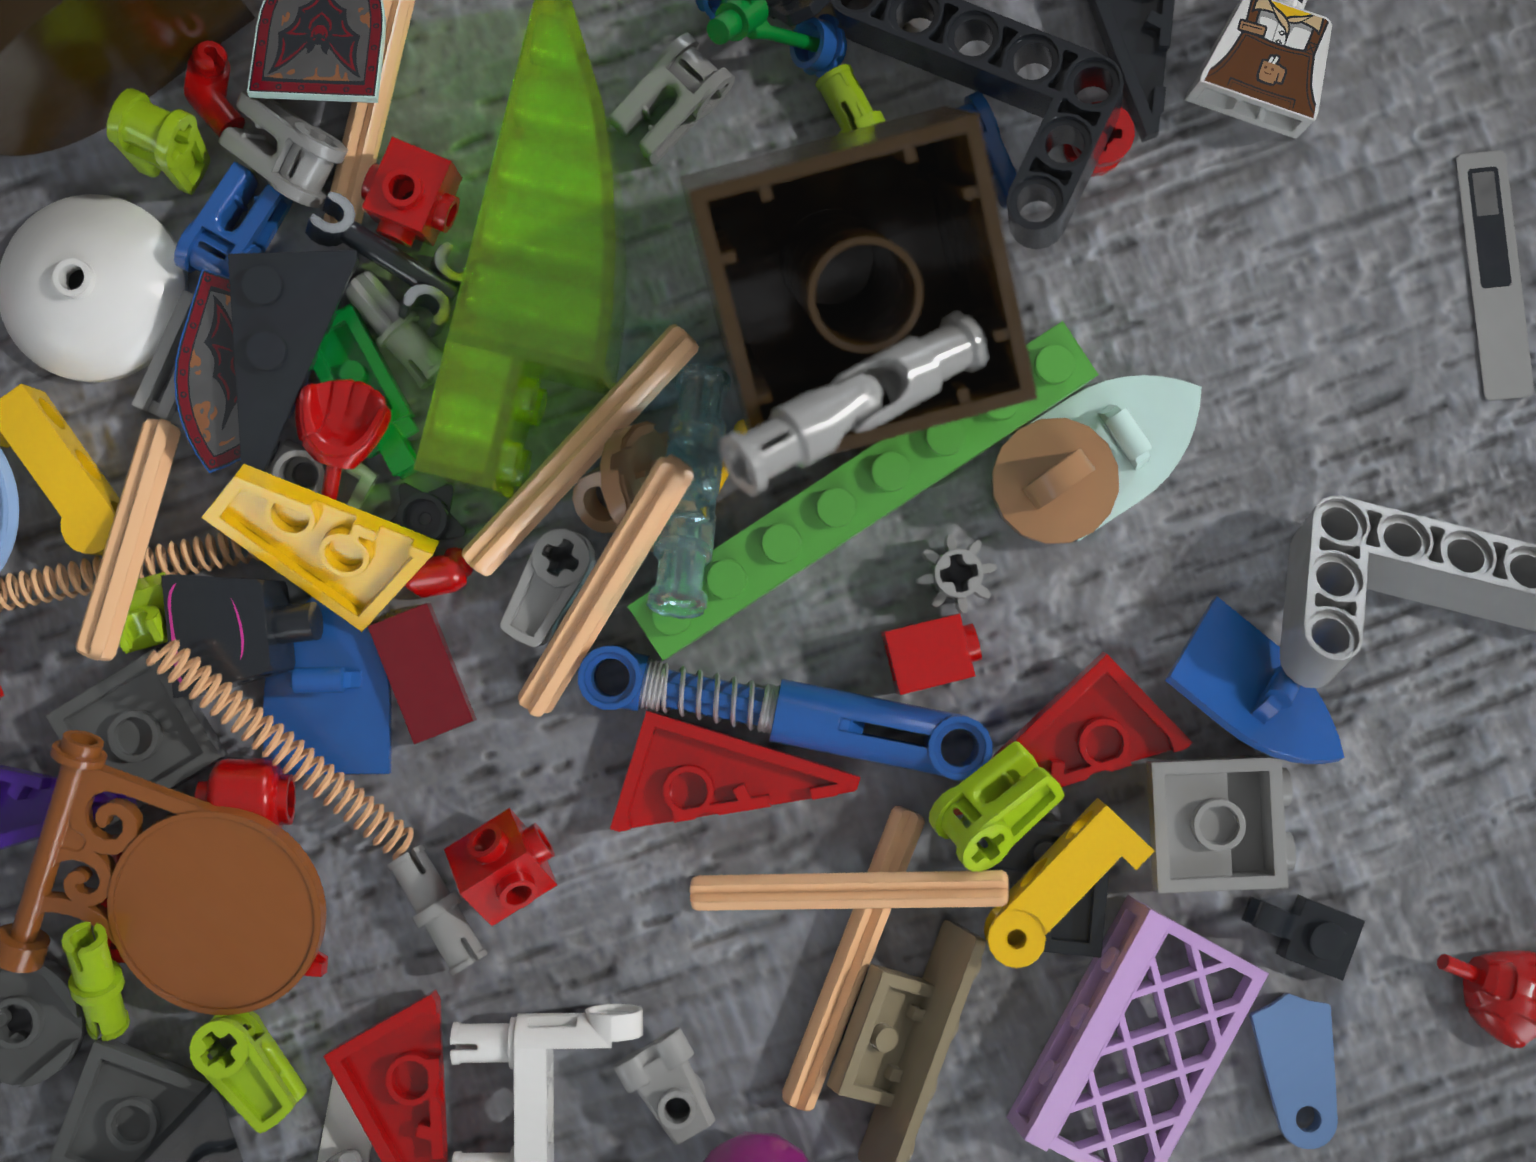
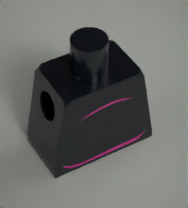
[161,574,323,698]

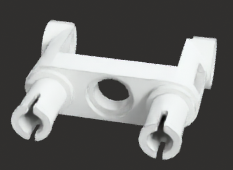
[450,1004,643,1162]

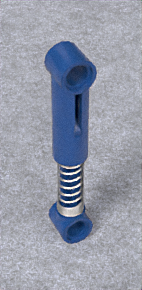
[578,646,993,780]

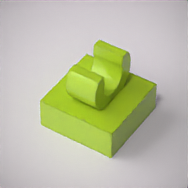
[119,572,168,654]

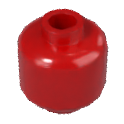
[195,758,296,828]

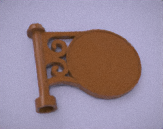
[0,730,327,1015]

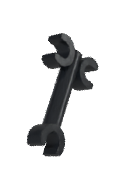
[305,191,481,338]

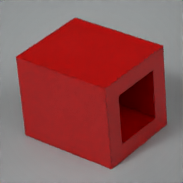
[880,613,982,695]

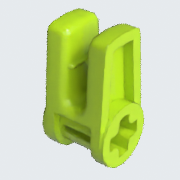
[106,88,211,195]
[929,741,1064,872]
[189,1011,307,1133]

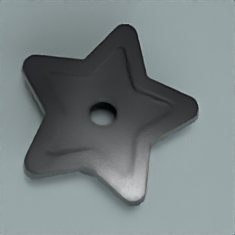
[390,483,465,541]

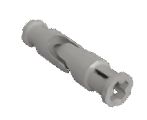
[720,311,988,496]

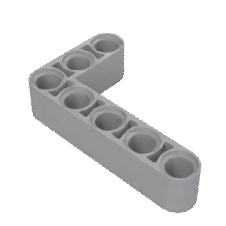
[1280,496,1536,688]

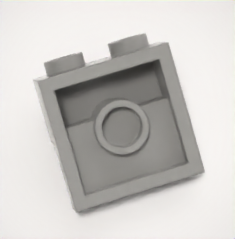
[1146,754,1296,894]

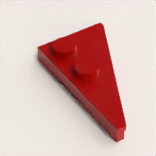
[610,710,861,832]

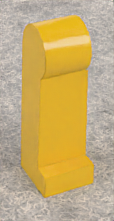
[0,384,120,556]
[983,798,1154,968]

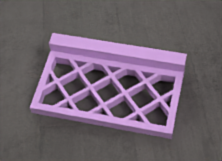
[1006,895,1269,1162]

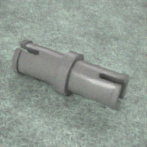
[387,844,488,976]

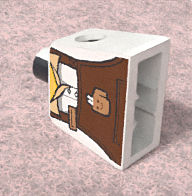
[1185,0,1332,139]

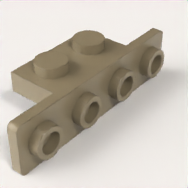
[826,920,986,1162]

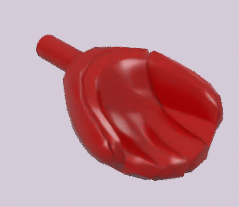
[295,379,391,500]
[1437,950,1536,1049]

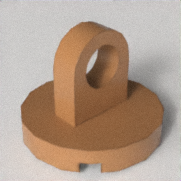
[991,418,1119,544]
[572,421,697,552]

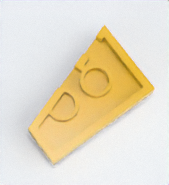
[201,464,440,632]

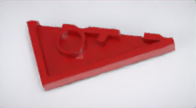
[953,651,1193,816]
[323,989,448,1162]

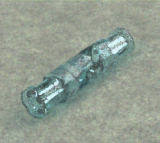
[647,363,731,619]

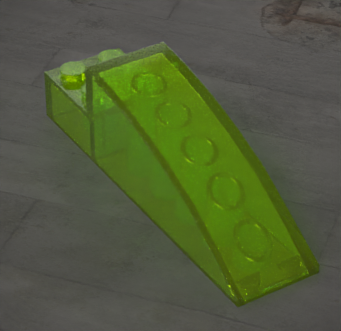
[414,0,627,499]

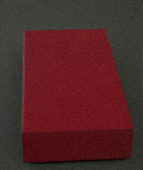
[368,603,477,745]

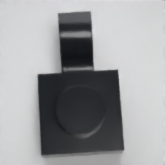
[1241,894,1365,981]

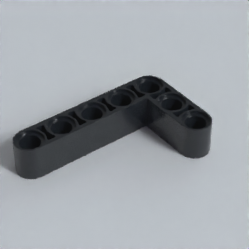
[829,0,1124,249]

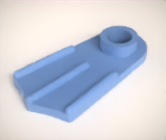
[1249,992,1338,1149]

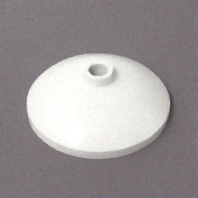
[0,194,189,383]

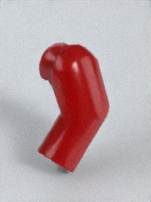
[184,40,245,138]
[405,547,474,597]

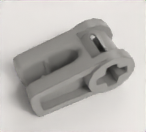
[609,32,735,165]
[218,91,348,208]
[500,529,597,647]

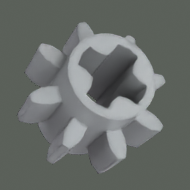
[915,534,997,614]

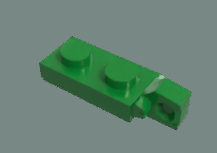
[313,303,424,480]

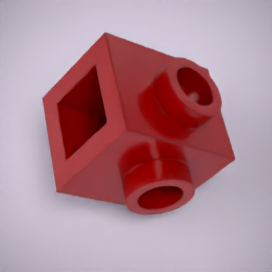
[361,137,462,248]
[444,808,557,926]

